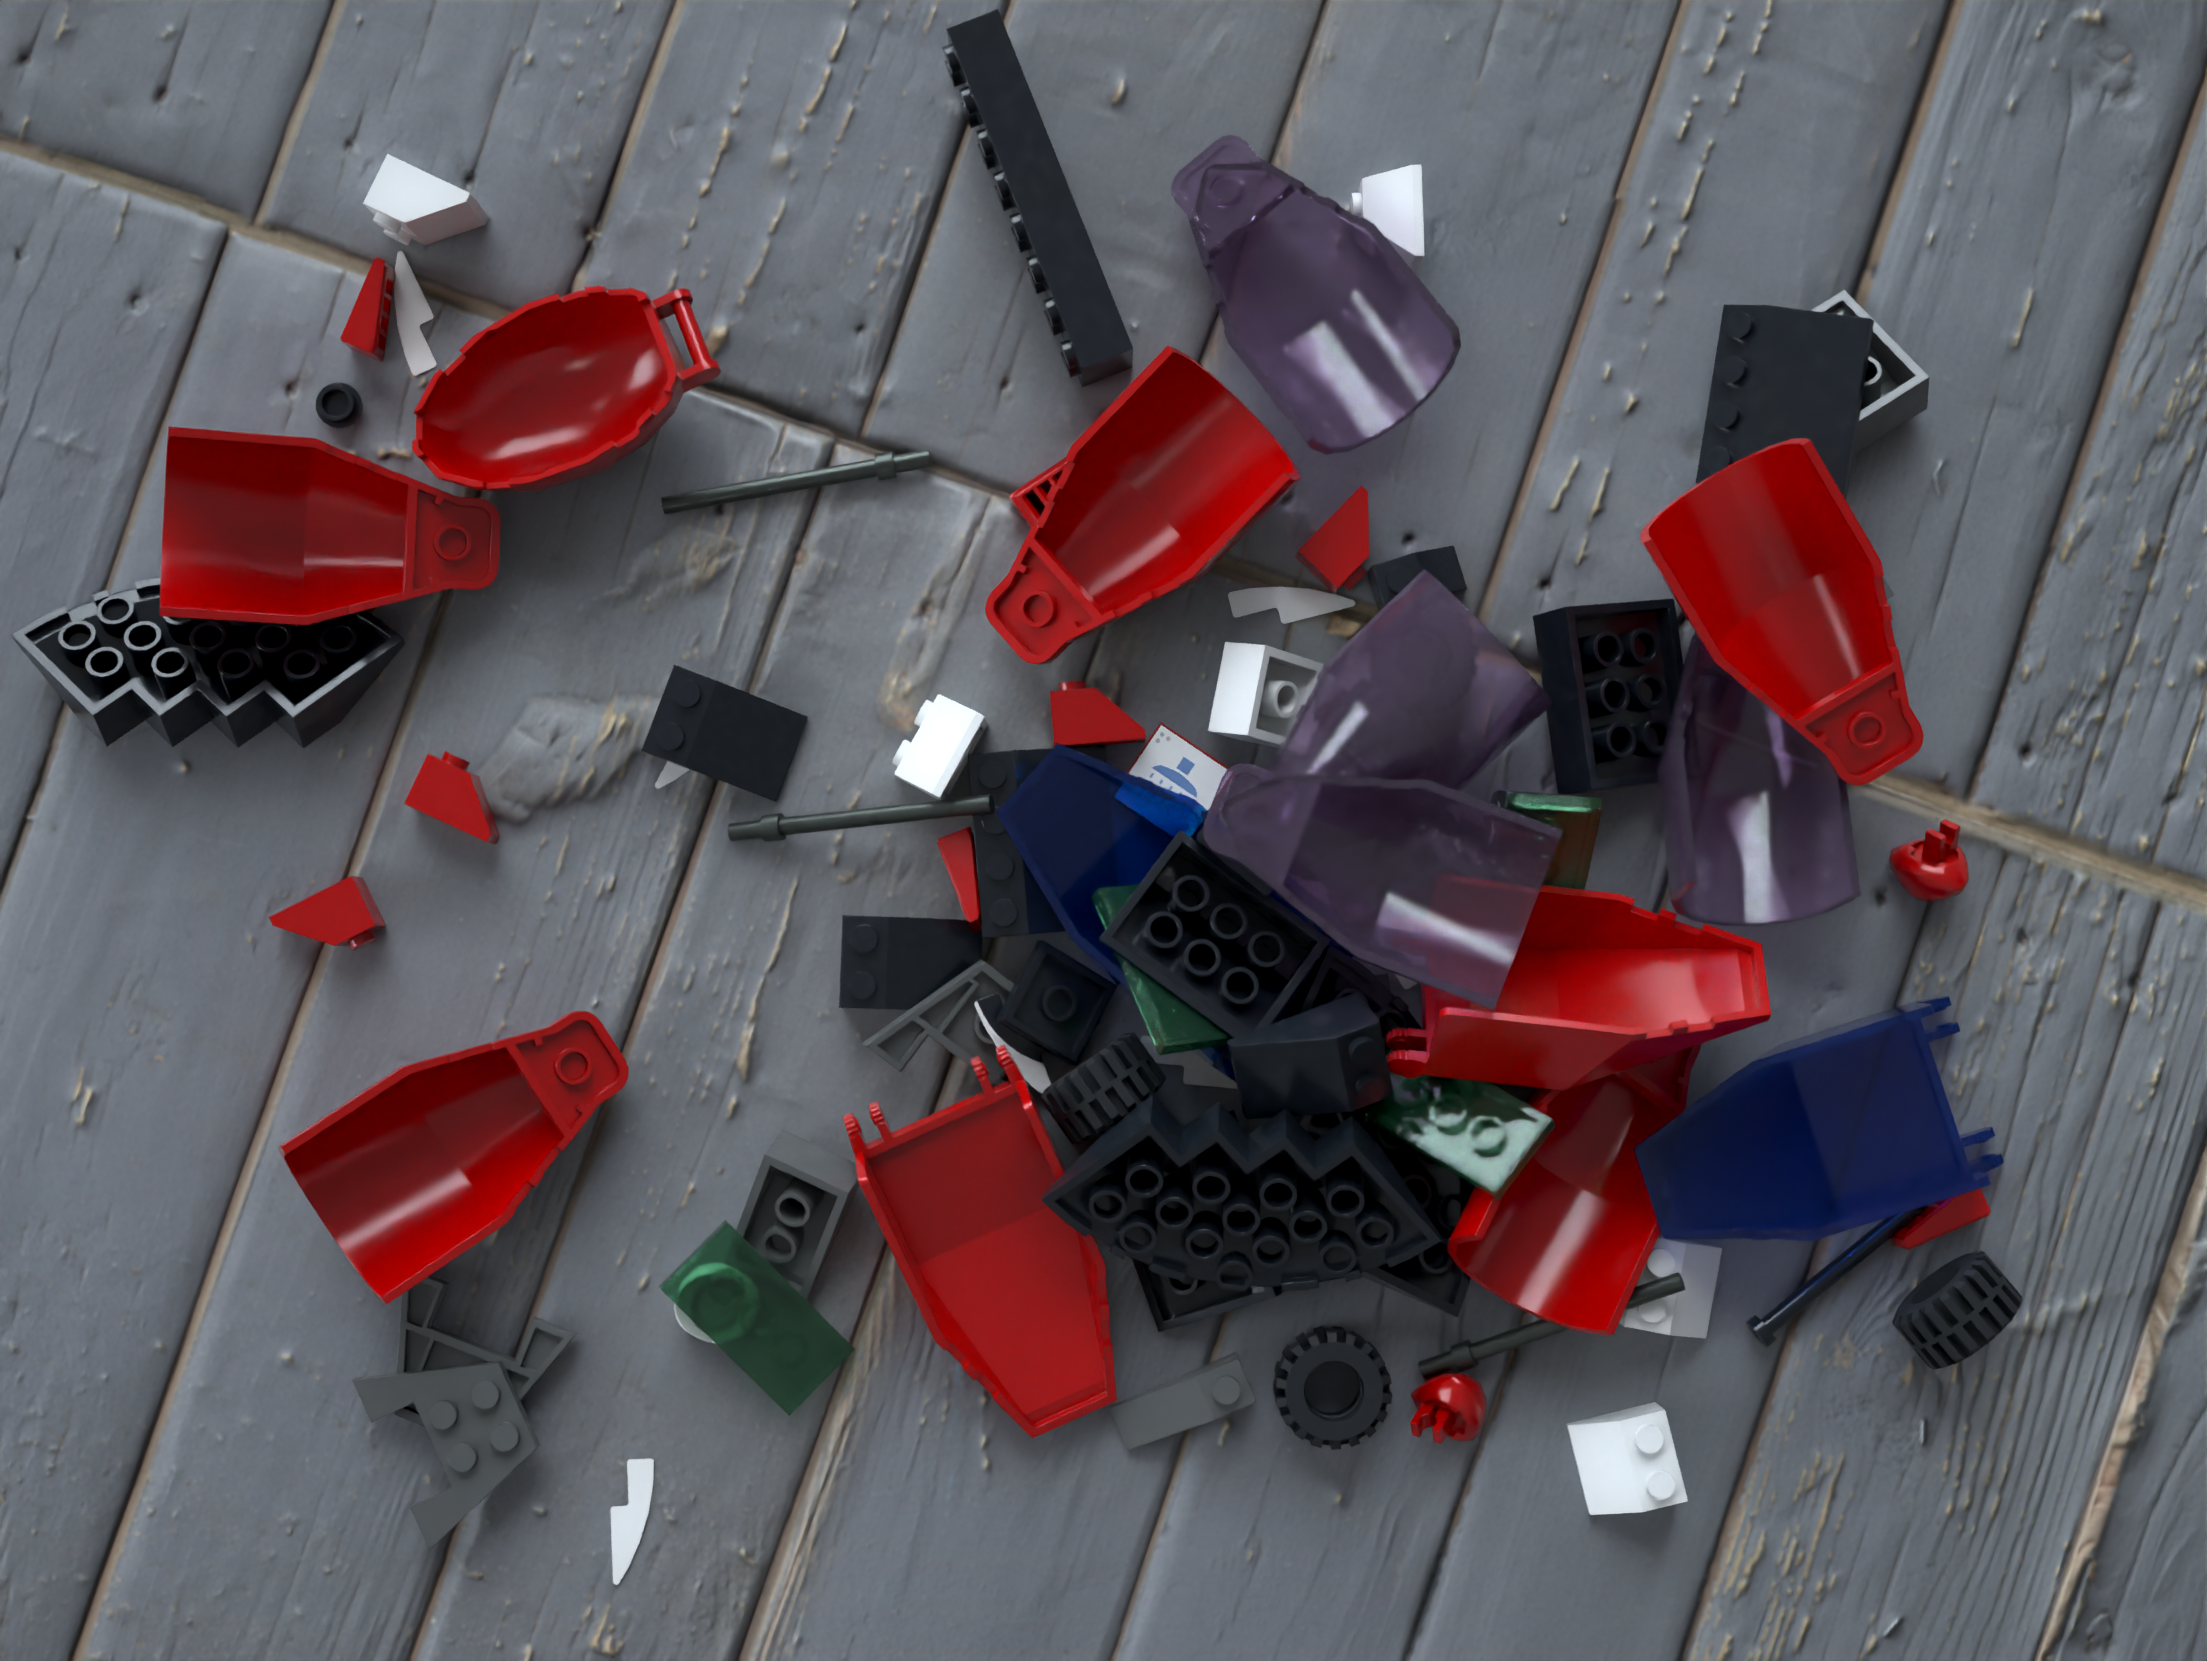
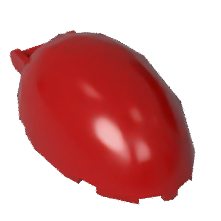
[412,286,721,492]

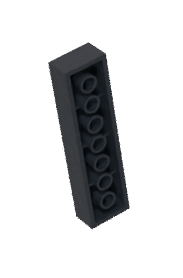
[942,9,1133,387]

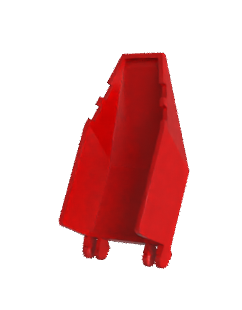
[1385,874,1771,1090]
[843,1045,1117,1439]

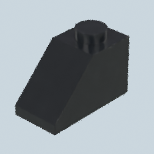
[1367,546,1467,616]

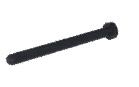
[1746,1193,1930,1348]

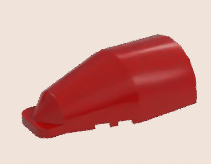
[985,345,1301,665]
[160,426,501,625]
[1640,438,1924,785]
[279,1011,629,1305]
[1447,1044,1702,1335]

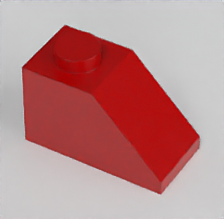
[1295,485,1369,594]
[1050,681,1146,748]
[404,751,500,844]
[269,876,386,950]

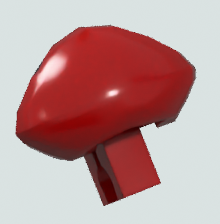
[1889,819,1969,902]
[1410,1373,1487,1444]

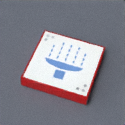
[1110,722,1236,840]

